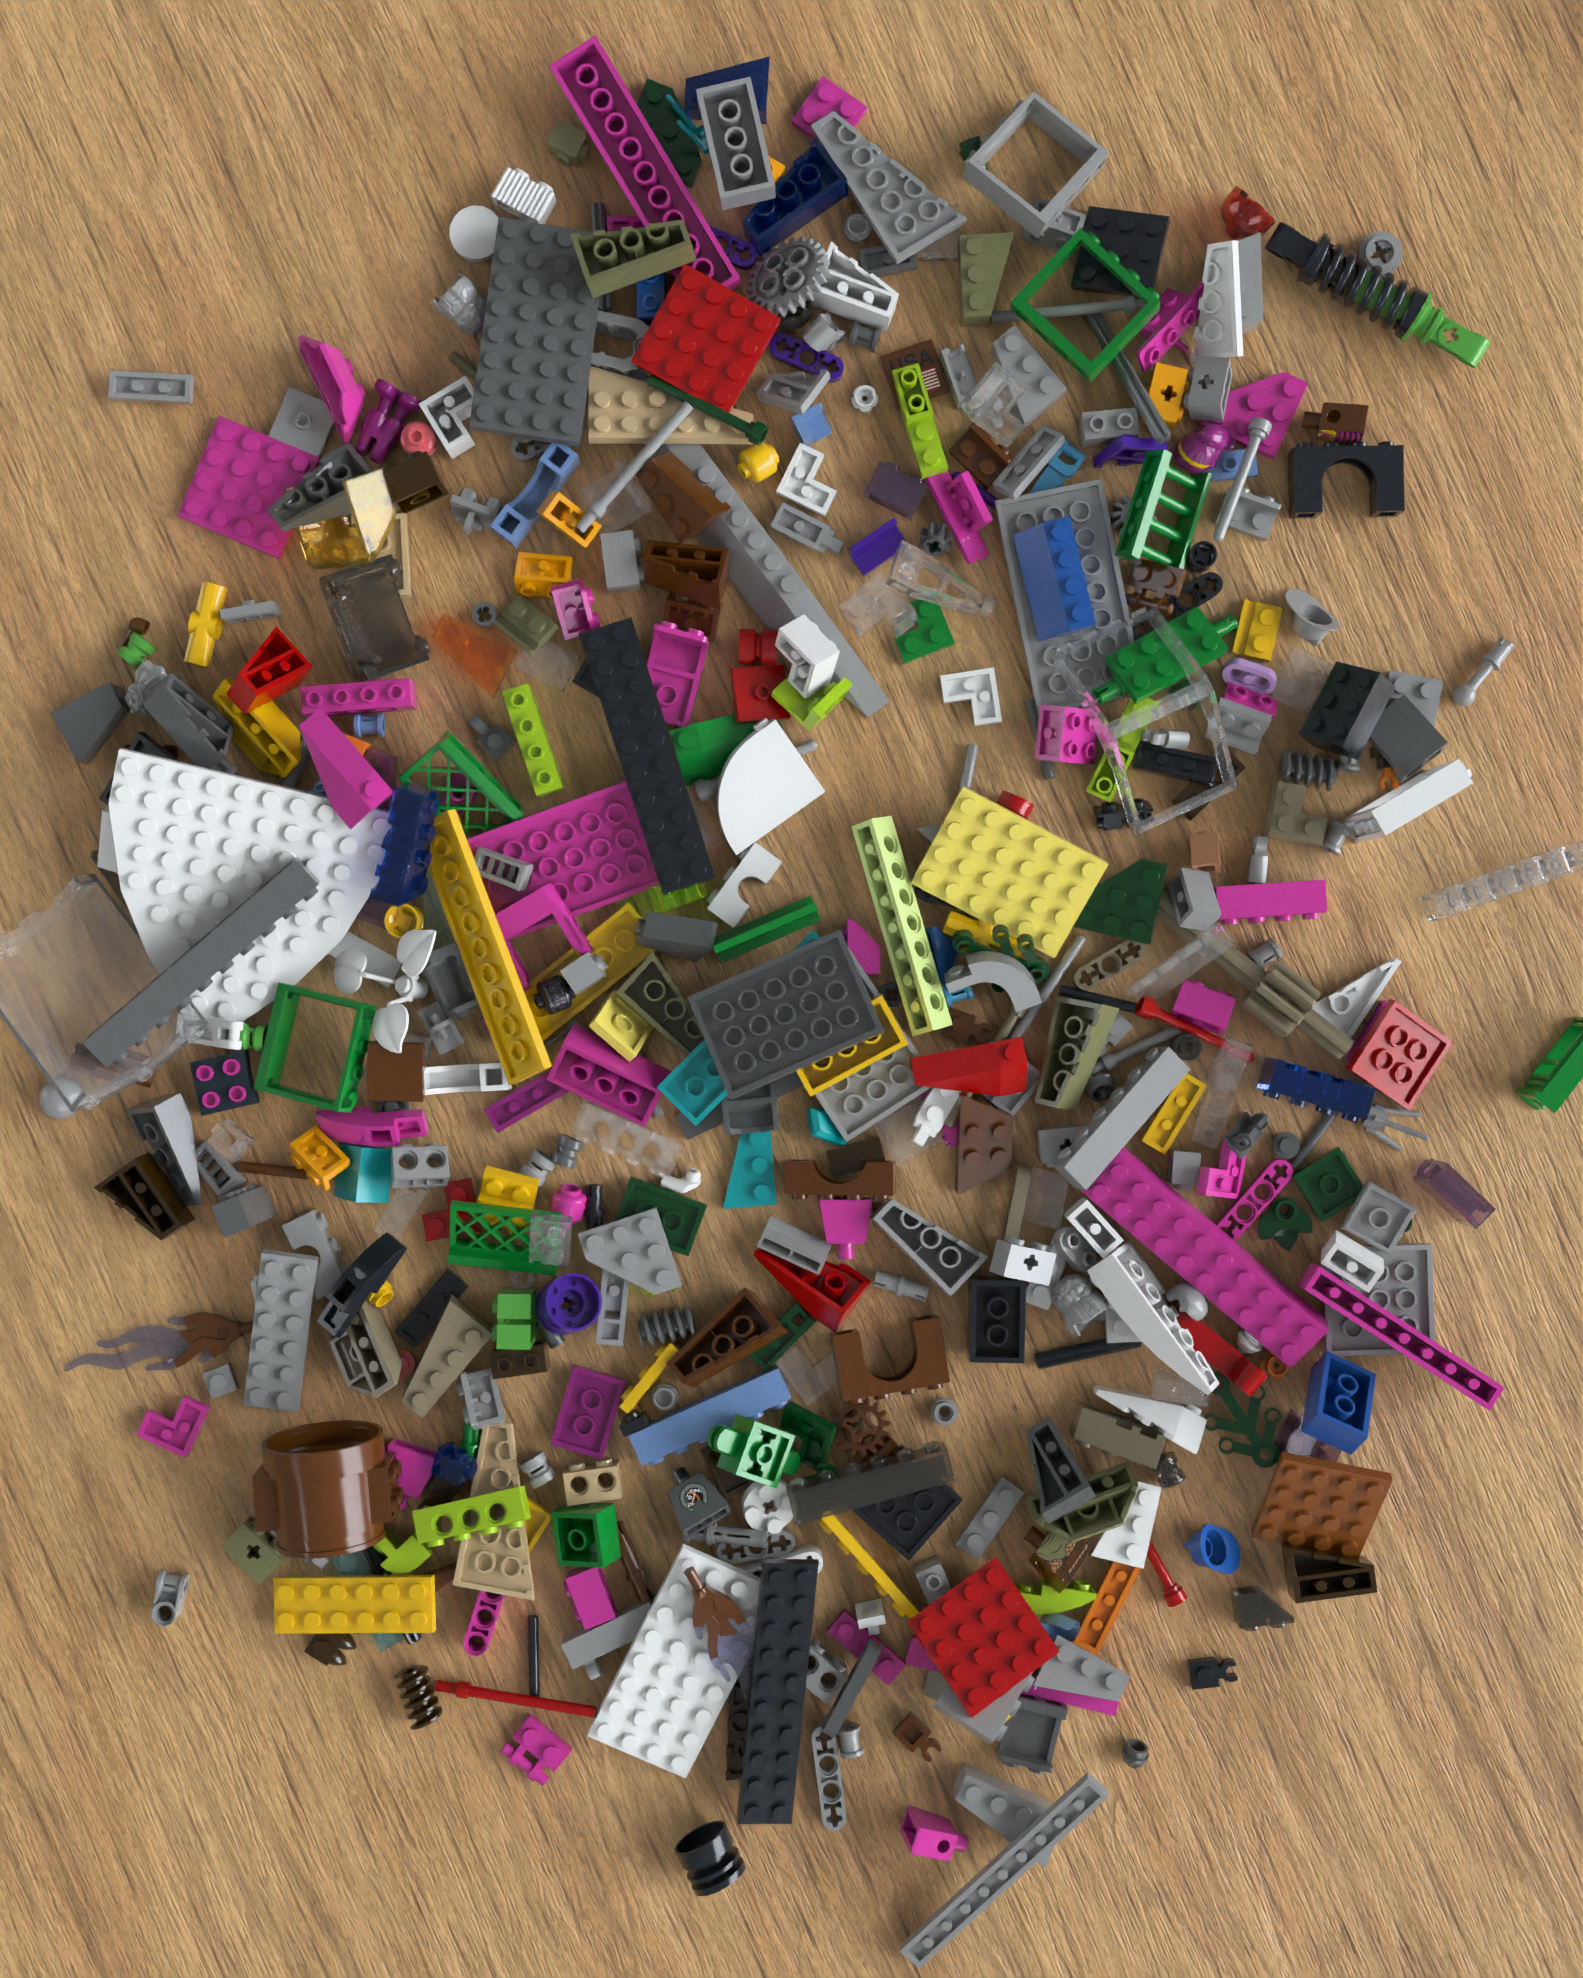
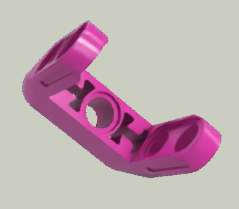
[495,883,593,992]

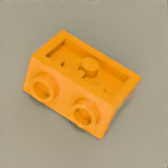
[514,552,573,599]
[289,1125,351,1191]

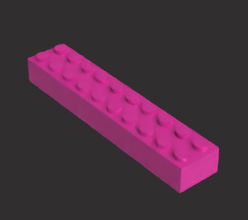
[549,35,742,291]
[1081,1147,1328,1368]

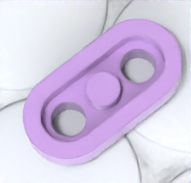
[1222,658,1277,694]

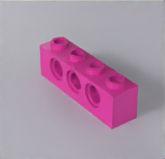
[300,678,417,717]

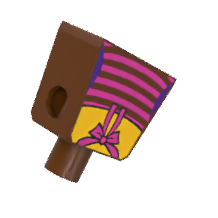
[1302,402,1369,446]

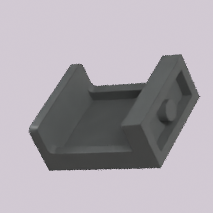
[1368,695,1448,784]
[423,942,480,1020]
[996,1693,1068,1774]

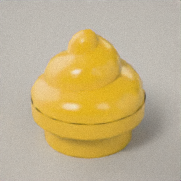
[367,1281,394,1307]

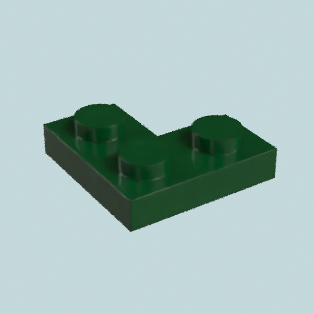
[780,1401,837,1470]

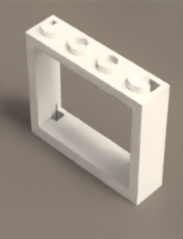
[1342,759,1473,843]

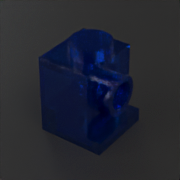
[430,1441,478,1485]

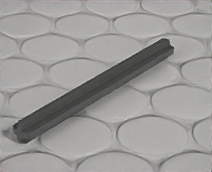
[1084,313,1171,444]

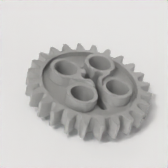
[746,236,830,317]

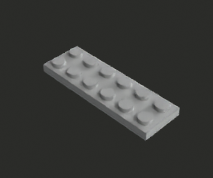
[243,1249,319,1412]

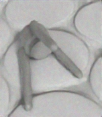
[1361,1103,1429,1151]

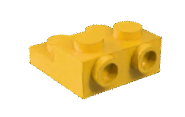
[477,1165,540,1234]

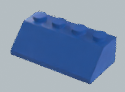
[1012,516,1096,642]

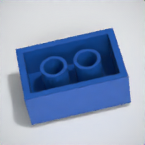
[1301,1351,1376,1455]

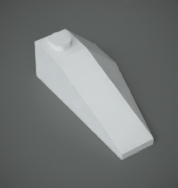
[1092,1384,1207,1454]

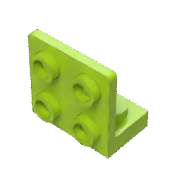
[771,676,853,731]

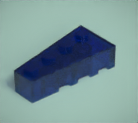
[742,137,849,257]
[369,782,439,907]
[1256,1057,1376,1123]

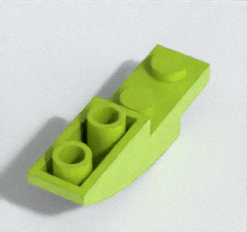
[892,363,948,479]
[1086,697,1158,803]
[1015,1578,1097,1615]

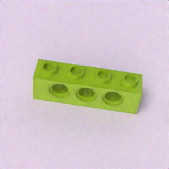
[502,683,565,799]
[412,1485,531,1548]

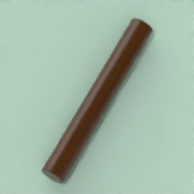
[237,1161,309,1180]

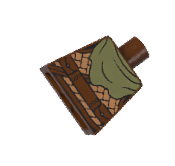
[1023,1526,1094,1594]

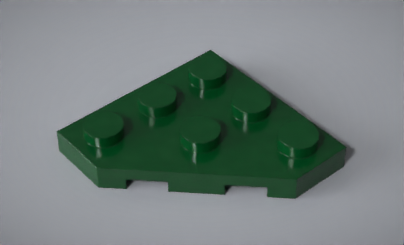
[637,78,702,188]
[1073,858,1169,945]

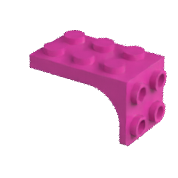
[647,621,709,728]

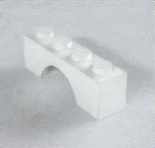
[424,1062,512,1095]

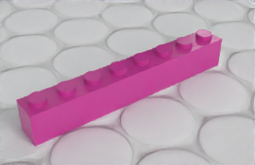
[1297,1262,1505,1411]

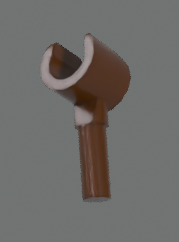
[118,618,150,649]

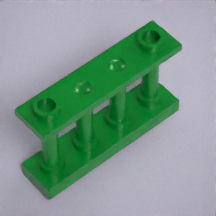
[1114,449,1213,569]

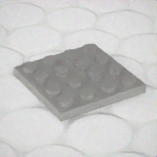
[1321,1243,1435,1356]

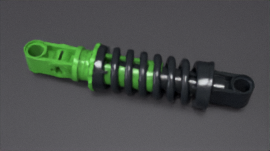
[1265,222,1491,368]

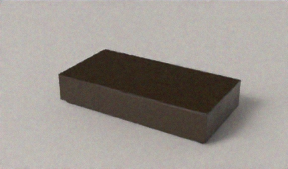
[827,1137,885,1178]

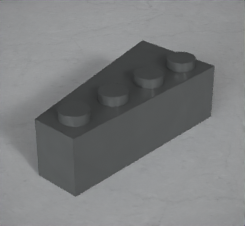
[211,1183,278,1238]

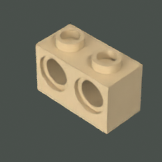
[563,1457,624,1506]

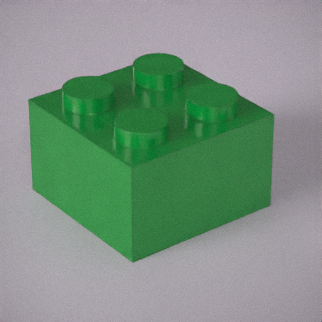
[551,1502,621,1568]

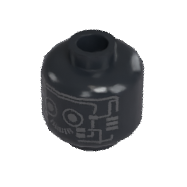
[533,975,576,1015]

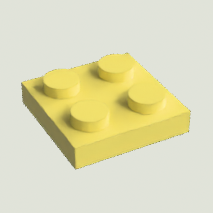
[589,990,653,1062]

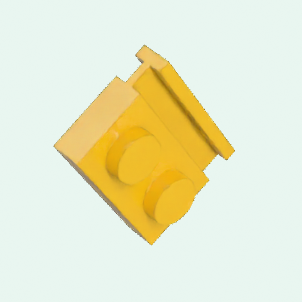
[1230,599,1283,662]

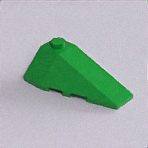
[669,714,782,787]

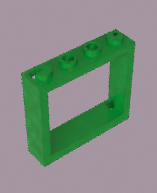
[1010,228,1160,383]
[254,982,377,1112]

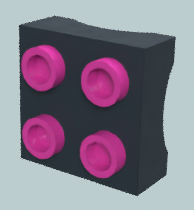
[189,1050,260,1116]

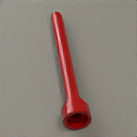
[1134,995,1255,1062]
[1147,1539,1187,1607]

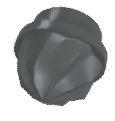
[1122,1739,1149,1769]

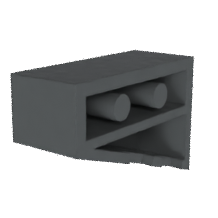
[144,673,235,769]
[1026,1417,1096,1524]

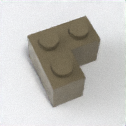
[1262,781,1328,847]

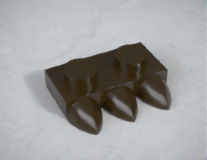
[304,1633,365,1666]

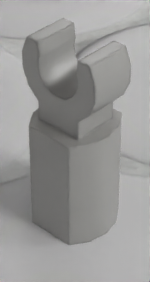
[1142,728,1190,749]
[1246,836,1268,884]

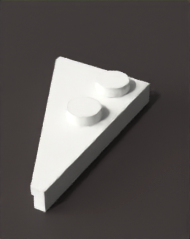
[1312,958,1401,1039]

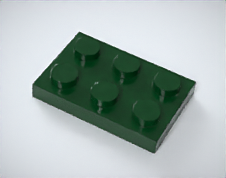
[615,1176,708,1256]

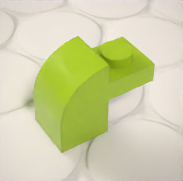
[373,1526,435,1574]

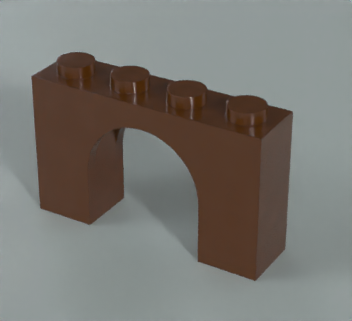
[829,1314,950,1405]

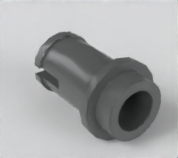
[536,1319,566,1349]

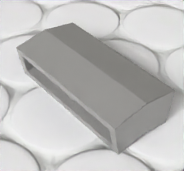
[757,1216,832,1275]

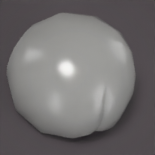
[39,1077,83,1119]
[1165,1282,1208,1321]

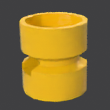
[384,903,426,939]

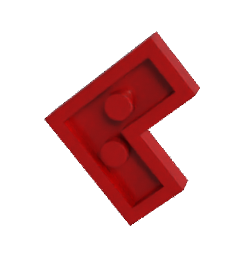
[422,1178,481,1242]

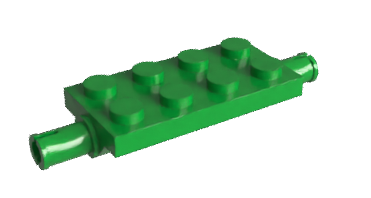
[1092,606,1238,705]

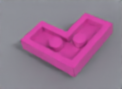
[792,76,867,140]
[1197,1142,1246,1199]
[136,1395,211,1458]

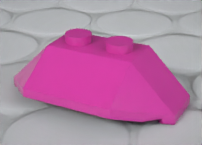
[297,335,366,444]

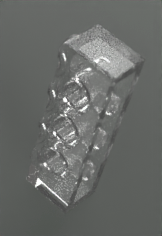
[570,1100,685,1178]

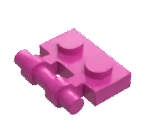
[500,1713,572,1786]

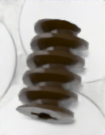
[394,1665,442,1730]

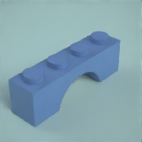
[490,443,581,549]

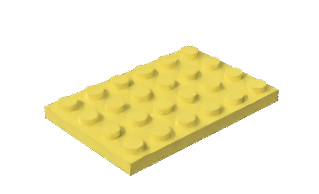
[911,786,1109,958]

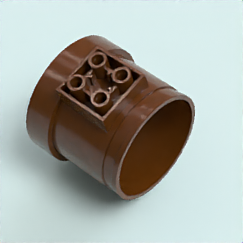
[252,1420,404,1558]

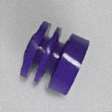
[535,1273,602,1335]

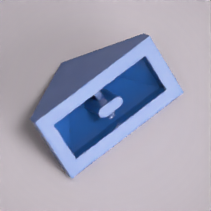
[925,926,958,981]

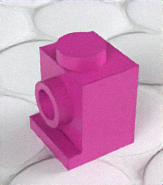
[442,773,478,815]

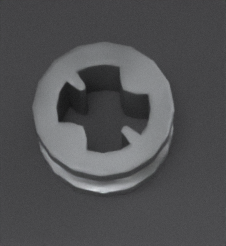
[472,602,498,629]

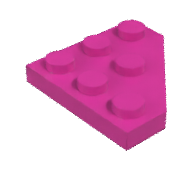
[1199,372,1308,459]

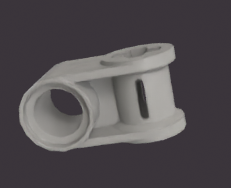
[802,313,847,352]
[151,1569,190,1627]

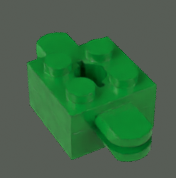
[708,1414,800,1488]

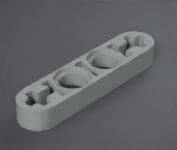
[811,1721,846,1831]

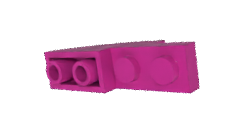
[316,1106,428,1147]

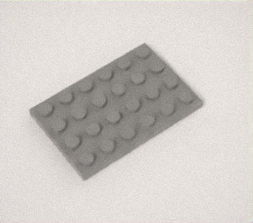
[815,947,931,1142]

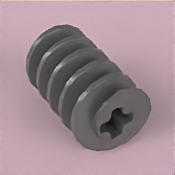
[1277,748,1339,791]
[638,1305,696,1347]

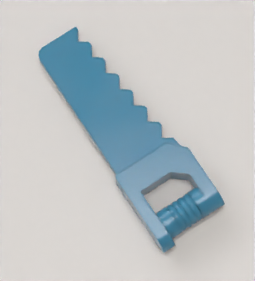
[1028,438,1087,494]

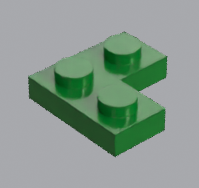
[894,593,955,664]

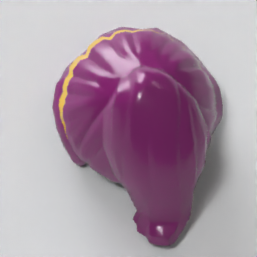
[1173,423,1236,474]

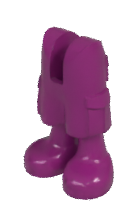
[355,378,422,465]

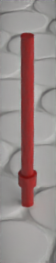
[435,1680,597,1718]

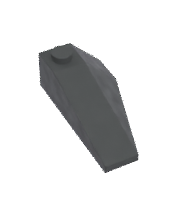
[268,443,383,531]
[126,1093,202,1206]

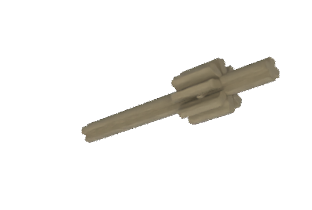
[1157,891,1354,1060]

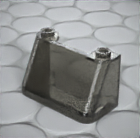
[319,554,430,682]

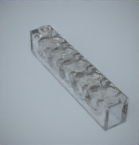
[1420,840,1583,921]

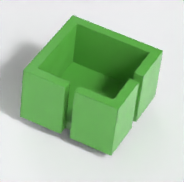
[492,1286,537,1350]

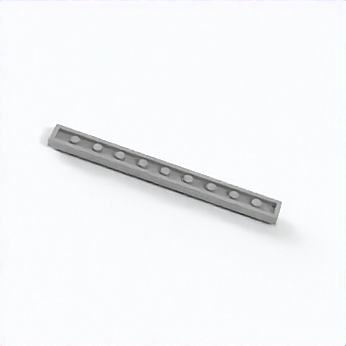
[900,1772,1109,1969]

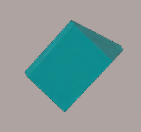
[334,1142,392,1203]

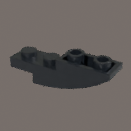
[317,1232,407,1338]

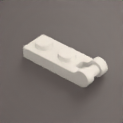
[177,1013,244,1050]

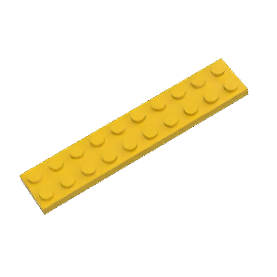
[414,809,552,1086]

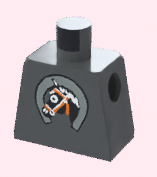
[668,1467,731,1539]

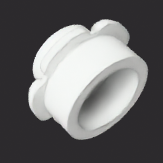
[852,385,878,412]

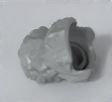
[433,273,487,336]
[125,660,182,718]
[1051,1273,1108,1336]

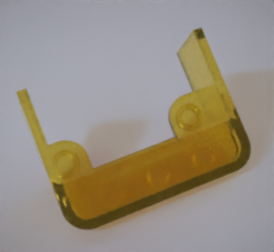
[283,469,396,569]

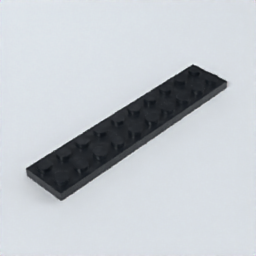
[579,617,716,896]
[736,1559,818,1824]

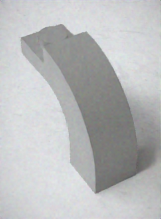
[944,951,1042,1012]

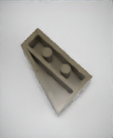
[1070,1402,1166,1469]

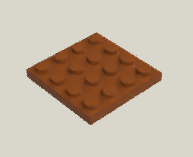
[1251,1452,1392,1556]

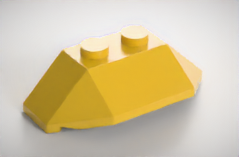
[212,677,301,778]

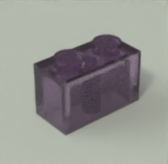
[864,461,928,521]

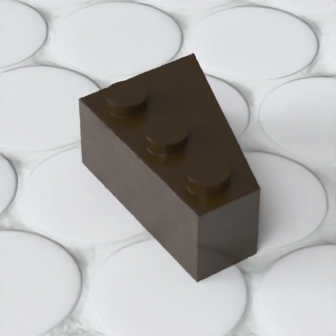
[94,1152,195,1240]

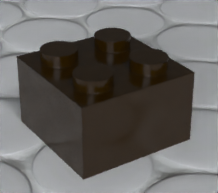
[376,451,449,514]

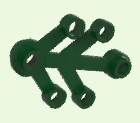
[952,924,1050,992]
[1204,1372,1281,1468]

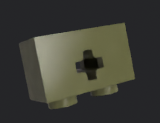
[220,1516,287,1585]

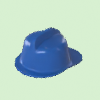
[1184,1524,1241,1574]

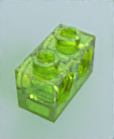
[647,883,709,914]

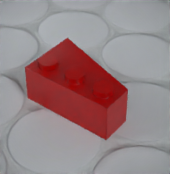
[226,626,313,715]

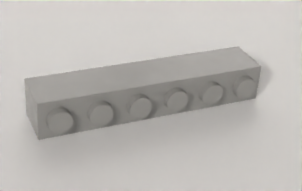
[1053,1046,1190,1190]

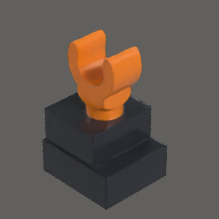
[1370,747,1399,790]

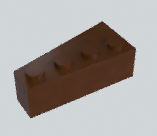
[666,1288,789,1387]

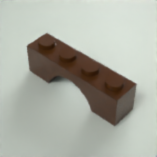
[784,1159,896,1201]

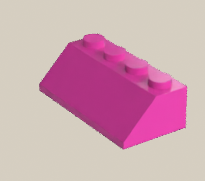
[547,1024,672,1127]

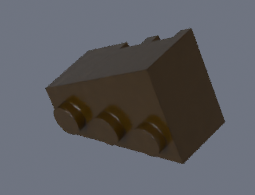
[1281,1542,1378,1604]

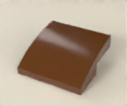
[367,1041,426,1102]

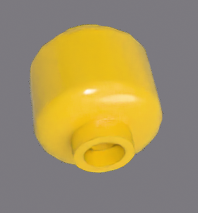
[737,442,779,483]

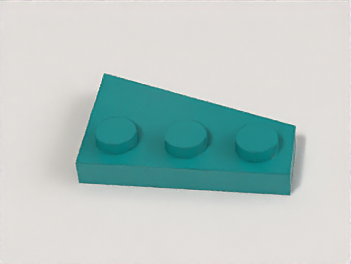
[723,1131,777,1209]

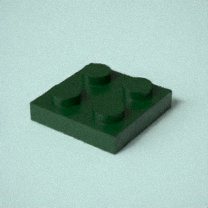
[1292,1147,1364,1222]

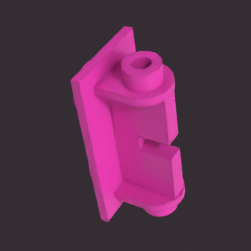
[1222,682,1278,721]

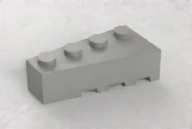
[869,1199,988,1296]
[953,1763,1055,1868]

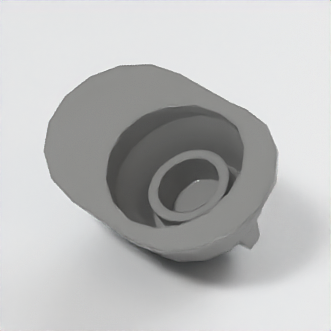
[1285,589,1340,646]

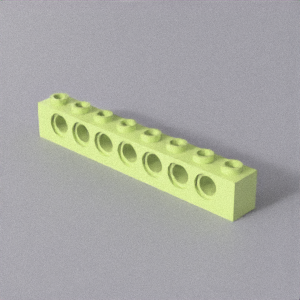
[851,816,953,1036]

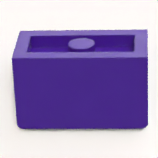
[848,518,909,577]

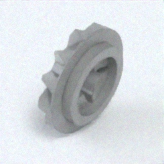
[1358,231,1402,275]

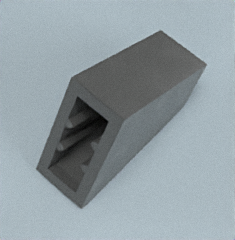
[51,682,130,764]
[634,911,718,963]

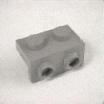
[457,1368,506,1430]

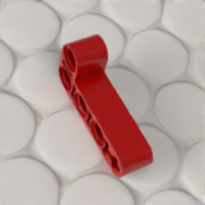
[1176,1304,1268,1397]

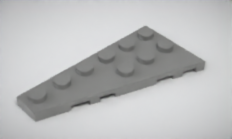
[811,111,967,265]

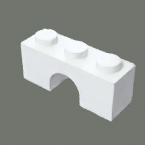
[707,842,782,928]

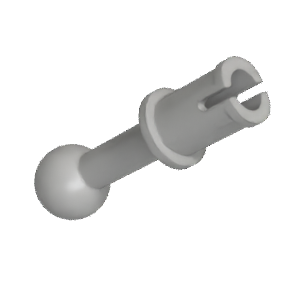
[1453,637,1514,706]

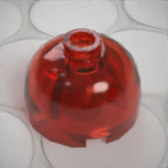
[1221,186,1275,241]

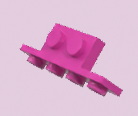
[1135,281,1204,372]
[924,471,993,564]

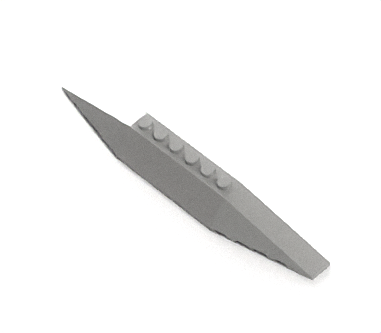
[624,355,889,718]

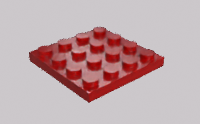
[631,264,781,413]
[906,1557,1060,1718]

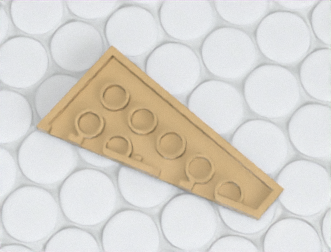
[588,366,753,444]
[453,1422,535,1600]

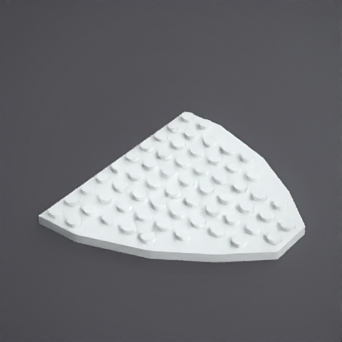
[108,748,399,1022]

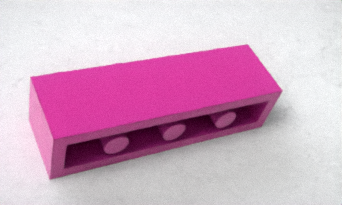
[1214,880,1327,925]

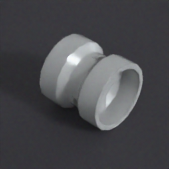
[519,1149,557,1187]
[519,1451,556,1489]

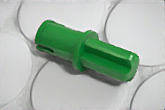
[459,1418,480,1472]

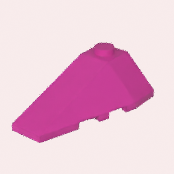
[299,708,394,830]

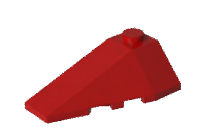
[909,1037,1027,1096]
[753,1247,871,1333]

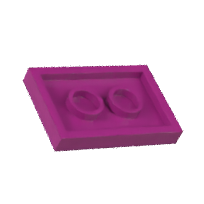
[550,1364,626,1460]

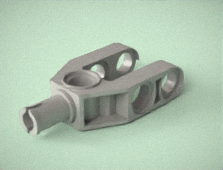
[591,311,651,379]

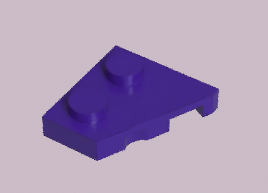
[1092,434,1168,468]

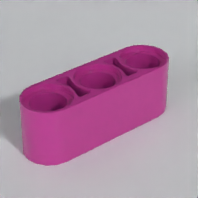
[463,1591,505,1656]

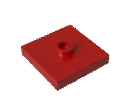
[730,665,790,723]

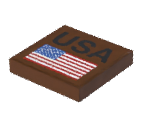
[880,339,949,410]

